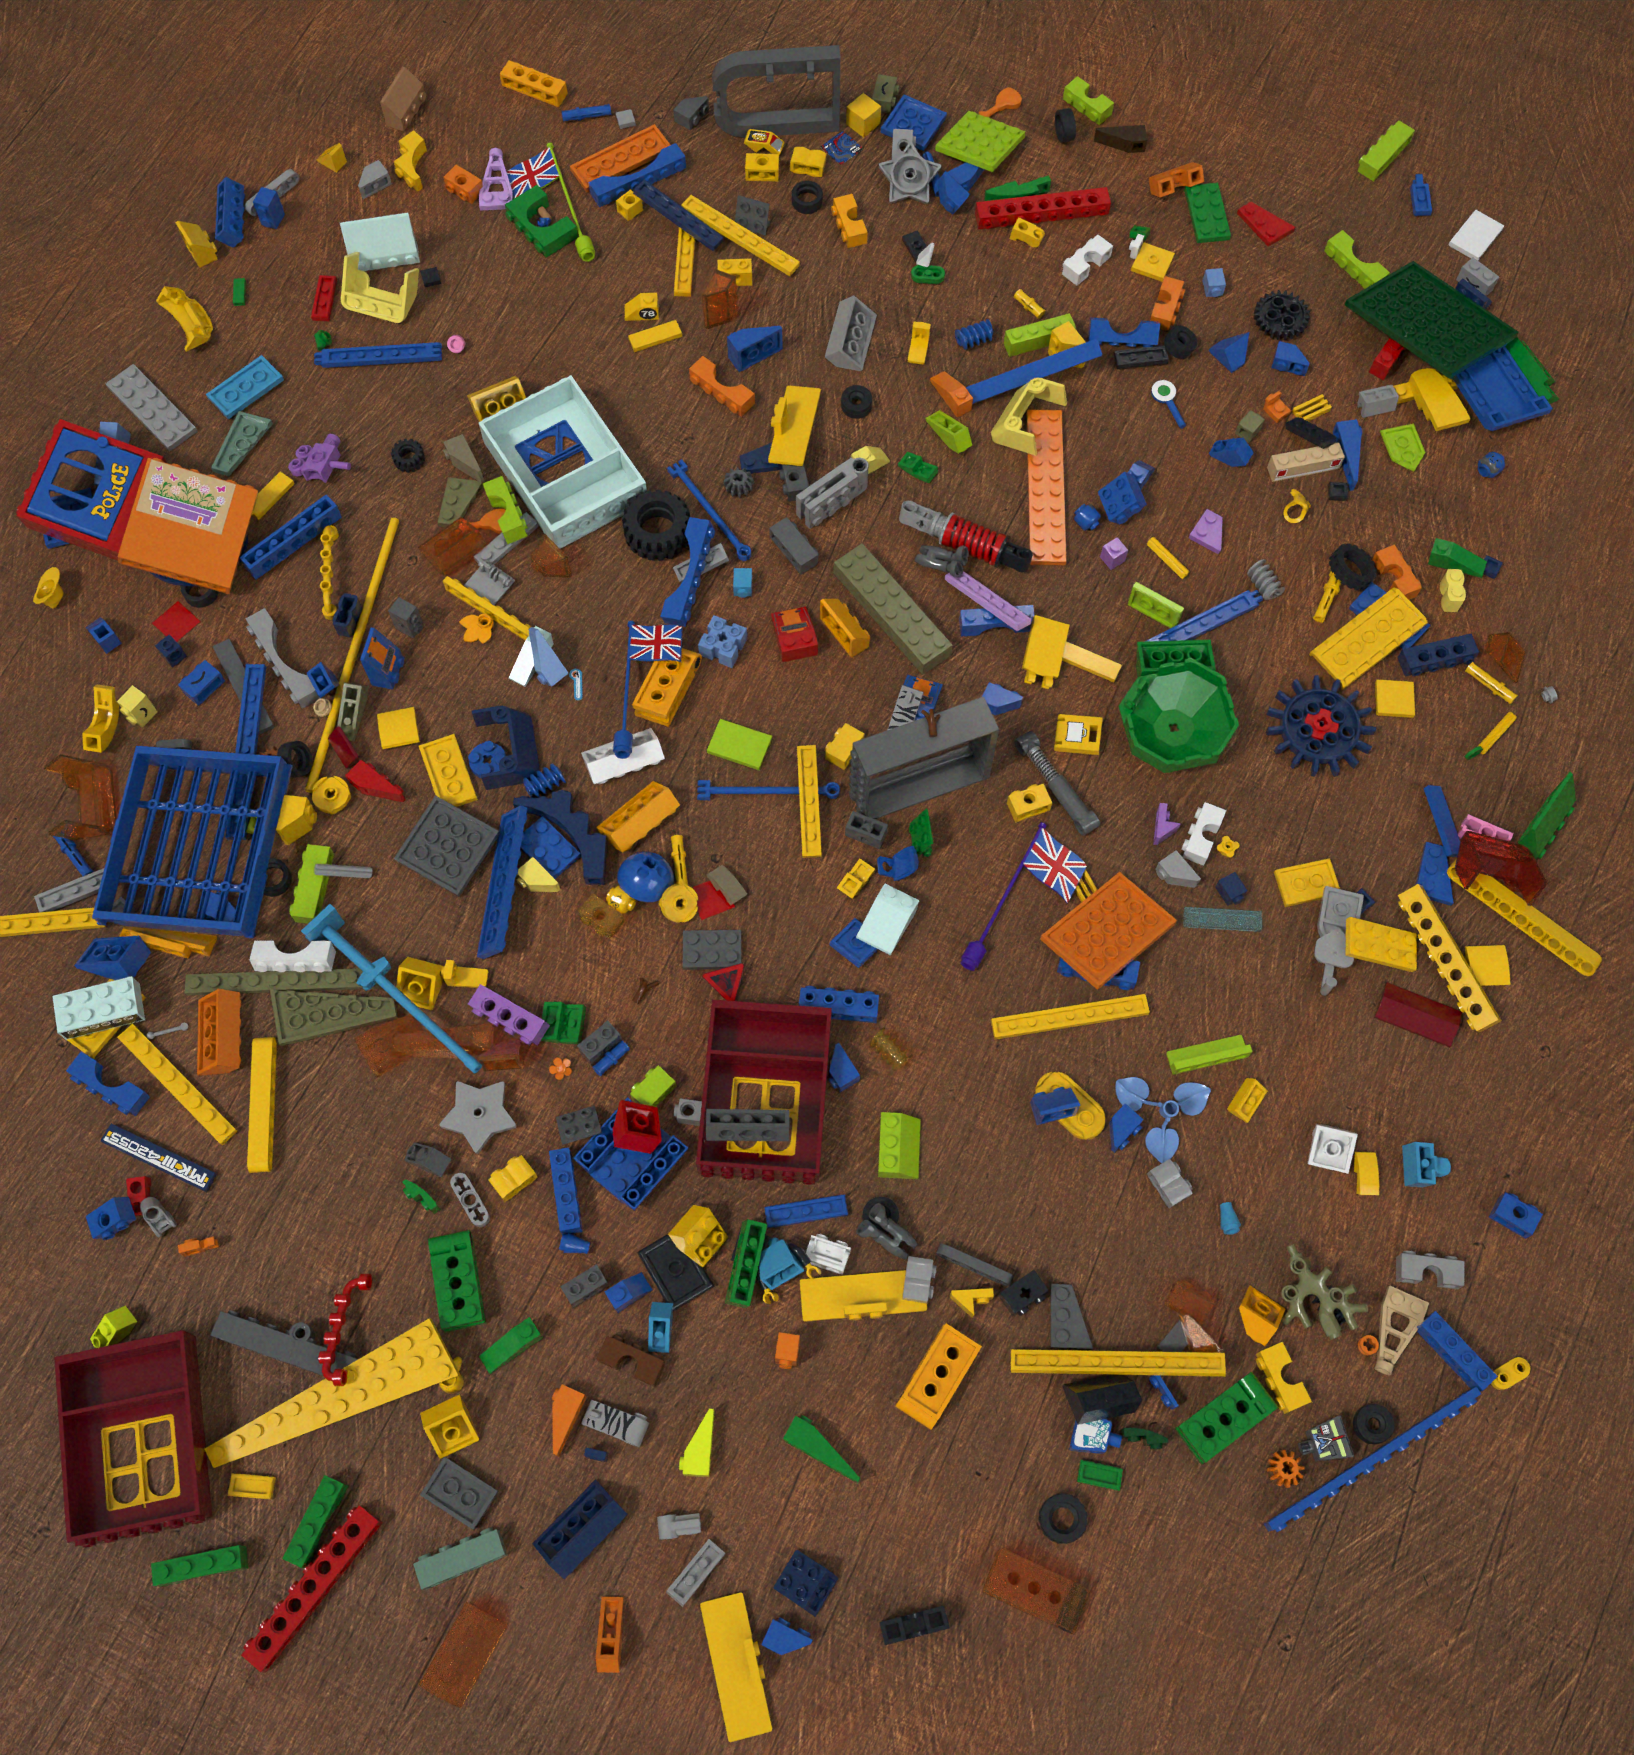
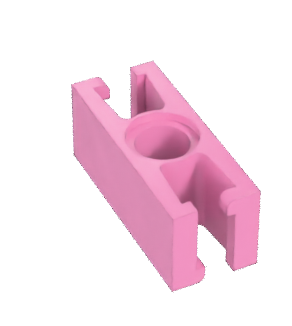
[1458,814,1514,856]

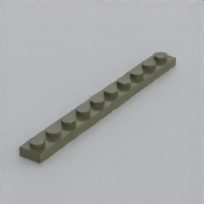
[184,968,383,995]

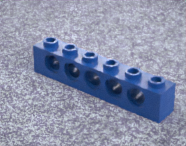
[239,495,342,580]

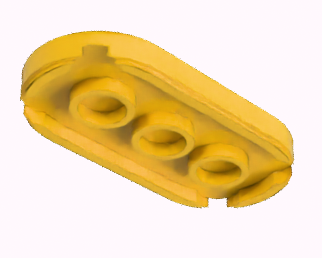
[1035,1072,1105,1140]

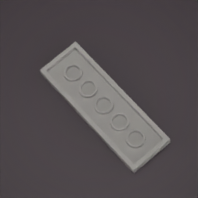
[105,364,198,451]

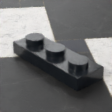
[1114,346,1169,369]
[1285,417,1337,449]

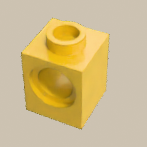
[616,189,643,221]

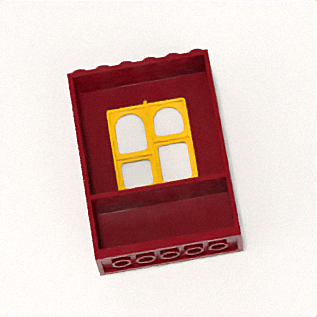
[696,999,832,1185]
[54,1330,212,1548]

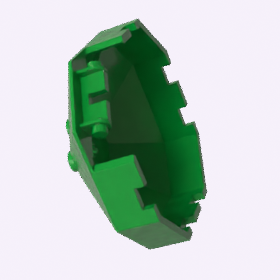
[1119,658,1239,773]

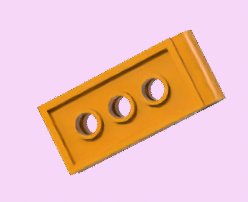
[632,648,702,727]
[895,1323,982,1430]

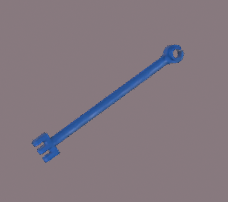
[667,459,751,561]
[697,780,840,800]

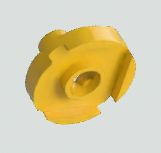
[312,776,351,815]
[659,883,698,923]

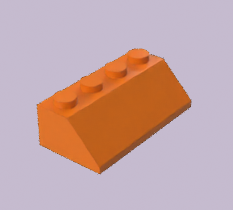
[197,989,241,1076]

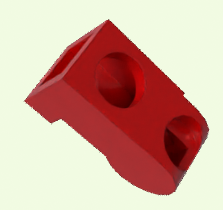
[126,1176,151,1216]

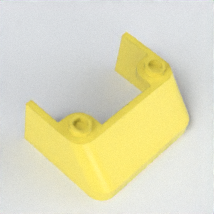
[341,252,419,323]
[991,378,1067,455]

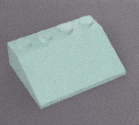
[340,213,420,271]

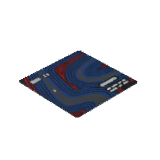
[821,131,863,165]

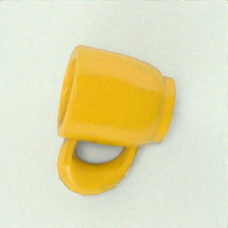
[439,1357,464,1394]

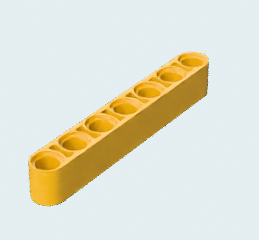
[247,1037,277,1173]

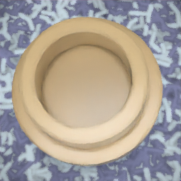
[313,699,332,717]

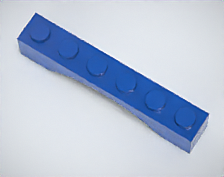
[588,143,686,207]
[660,517,715,627]

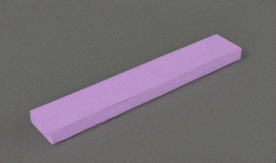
[945,571,1031,631]

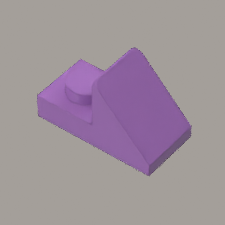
[1153,803,1181,845]

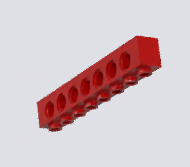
[975,187,1111,230]
[241,1505,383,1672]

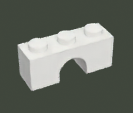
[1062,235,1113,286]
[1181,802,1226,866]

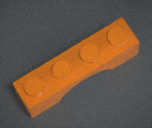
[689,356,755,417]

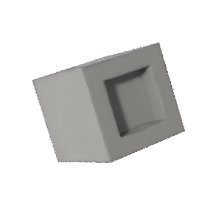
[674,1099,702,1126]

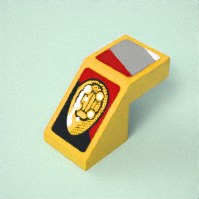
[744,129,784,155]

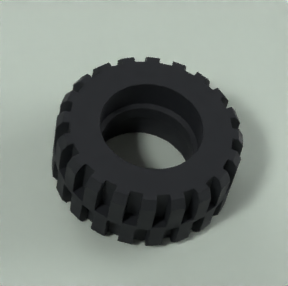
[622,490,690,561]

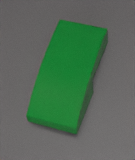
[402,1179,441,1214]

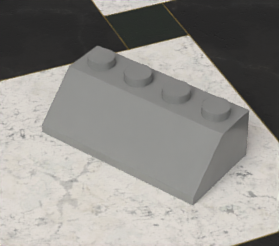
[825,295,877,371]

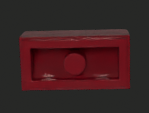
[328,726,359,769]

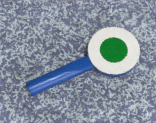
[1151,380,1186,429]

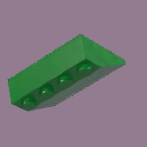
[1512,772,1576,863]

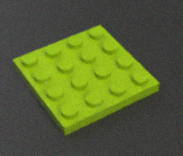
[935,111,1026,172]

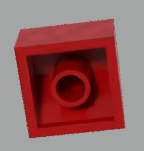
[613,1100,662,1154]

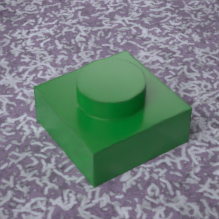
[1129,225,1151,241]

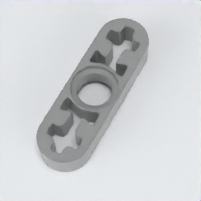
[450,1173,490,1227]

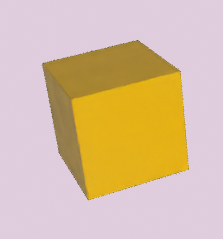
[846,93,881,138]

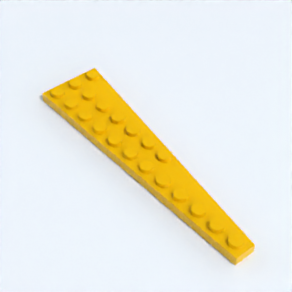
[205,1318,460,1468]

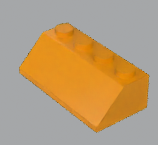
[596,781,680,853]

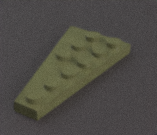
[270,989,398,1046]

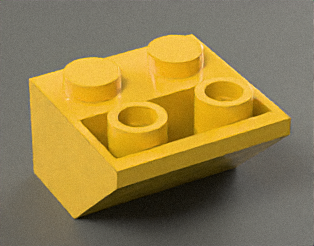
[668,1205,728,1267]

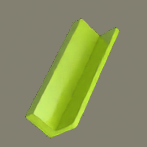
[1166,1035,1252,1075]

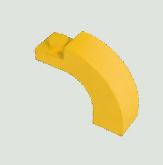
[82,684,119,753]

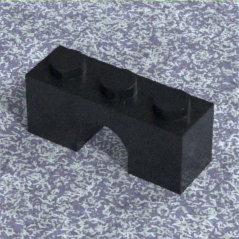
[879,1606,950,1645]

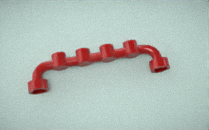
[318,1273,372,1386]

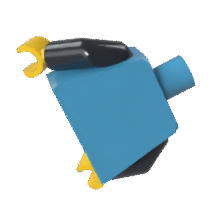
[756,1238,821,1304]

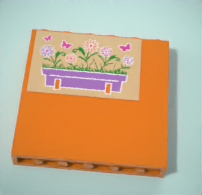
[118,458,258,594]

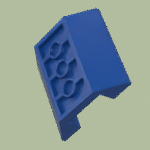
[573,1097,689,1211]

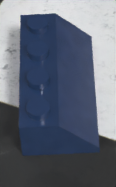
[532,1479,628,1579]

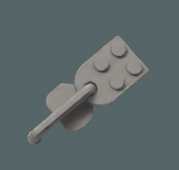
[1314,886,1364,996]

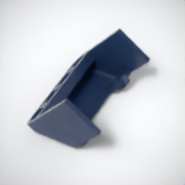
[472,706,540,790]

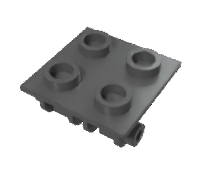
[735,195,770,236]
[556,1105,602,1145]

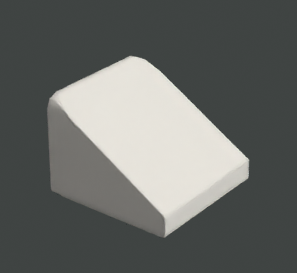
[916,243,934,267]

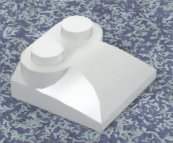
[1307,1124,1358,1174]

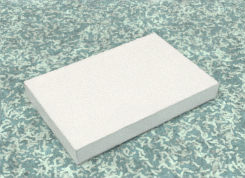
[1449,210,1504,260]

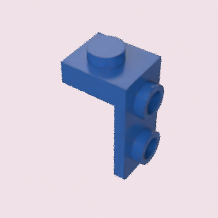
[1149,1375,1179,1410]

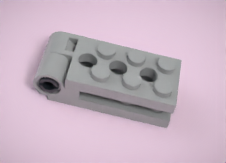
[796,457,869,529]

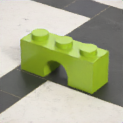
[1063,76,1114,125]

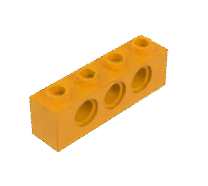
[500,60,568,107]

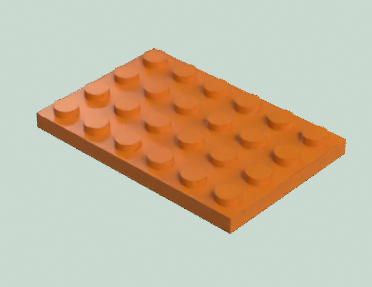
[1040,872,1177,990]

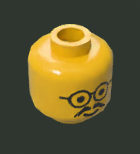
[606,886,636,914]

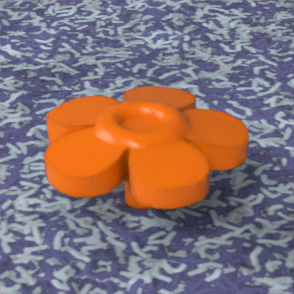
[549,1057,572,1080]

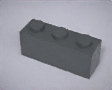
[769,517,819,575]

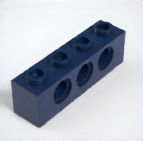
[1397,633,1479,677]

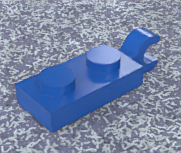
[1410,174,1432,216]

